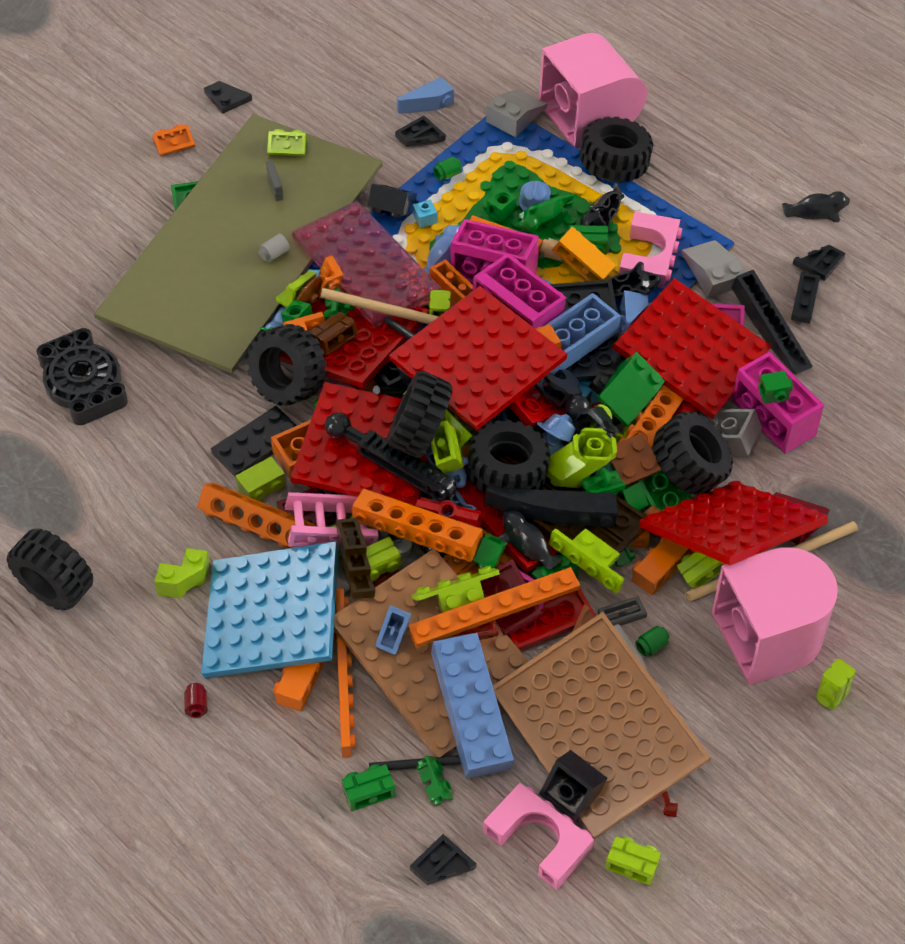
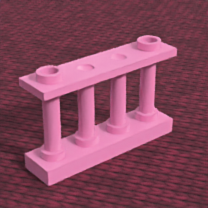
[285,492,379,548]

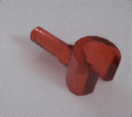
[662,790,678,817]

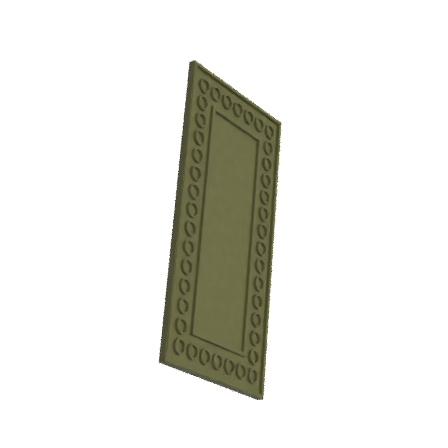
[94,114,383,374]

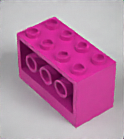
[451,219,539,284]
[472,253,566,329]
[732,352,824,454]

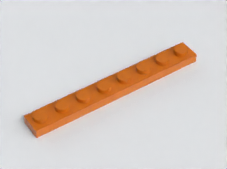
[407,567,580,648]
[336,589,356,758]

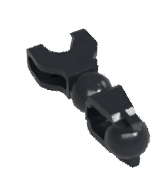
[534,369,619,439]

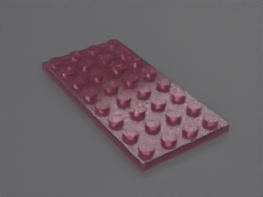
[292,201,442,328]

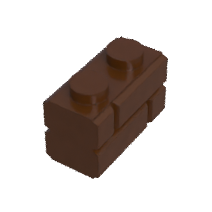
[310,312,358,356]

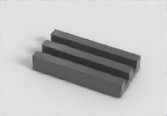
[266,160,283,201]
[598,596,647,626]

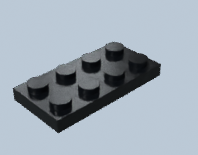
[210,406,297,478]

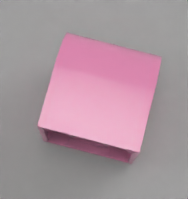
[539,33,647,148]
[712,548,838,686]

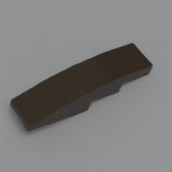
[336,518,375,599]

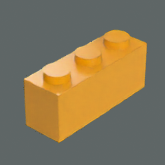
[552,227,616,281]

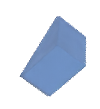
[375,605,411,655]

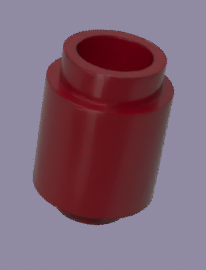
[184,683,208,718]

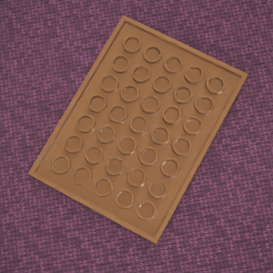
[334,549,529,758]
[493,612,711,840]

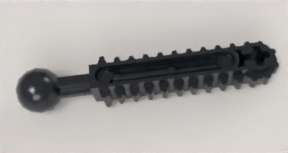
[325,412,457,502]

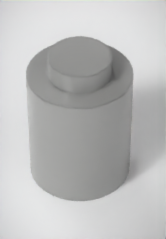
[259,234,290,262]

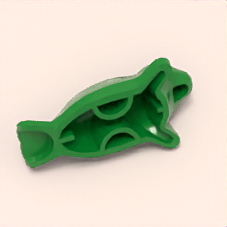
[517,194,574,233]

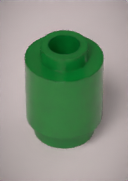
[433,156,462,181]
[635,626,670,656]

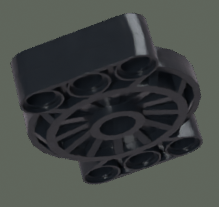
[36,328,128,425]

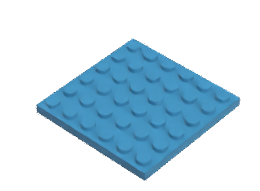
[201,541,339,678]

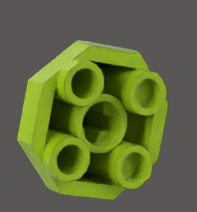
[547,428,617,488]

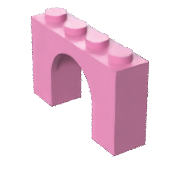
[619,211,683,288]
[483,783,594,890]

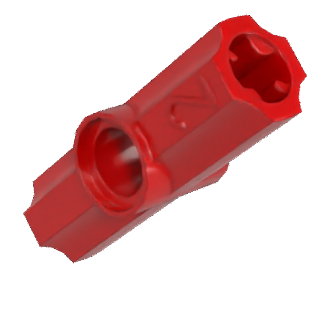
[415,497,483,528]

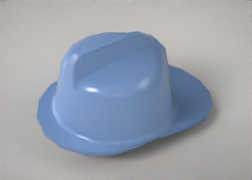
[519,181,551,211]
[537,414,575,443]

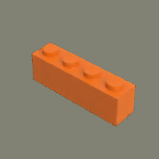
[429,259,473,306]
[632,537,696,596]
[273,631,337,712]

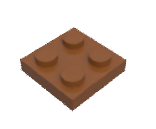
[609,433,661,486]

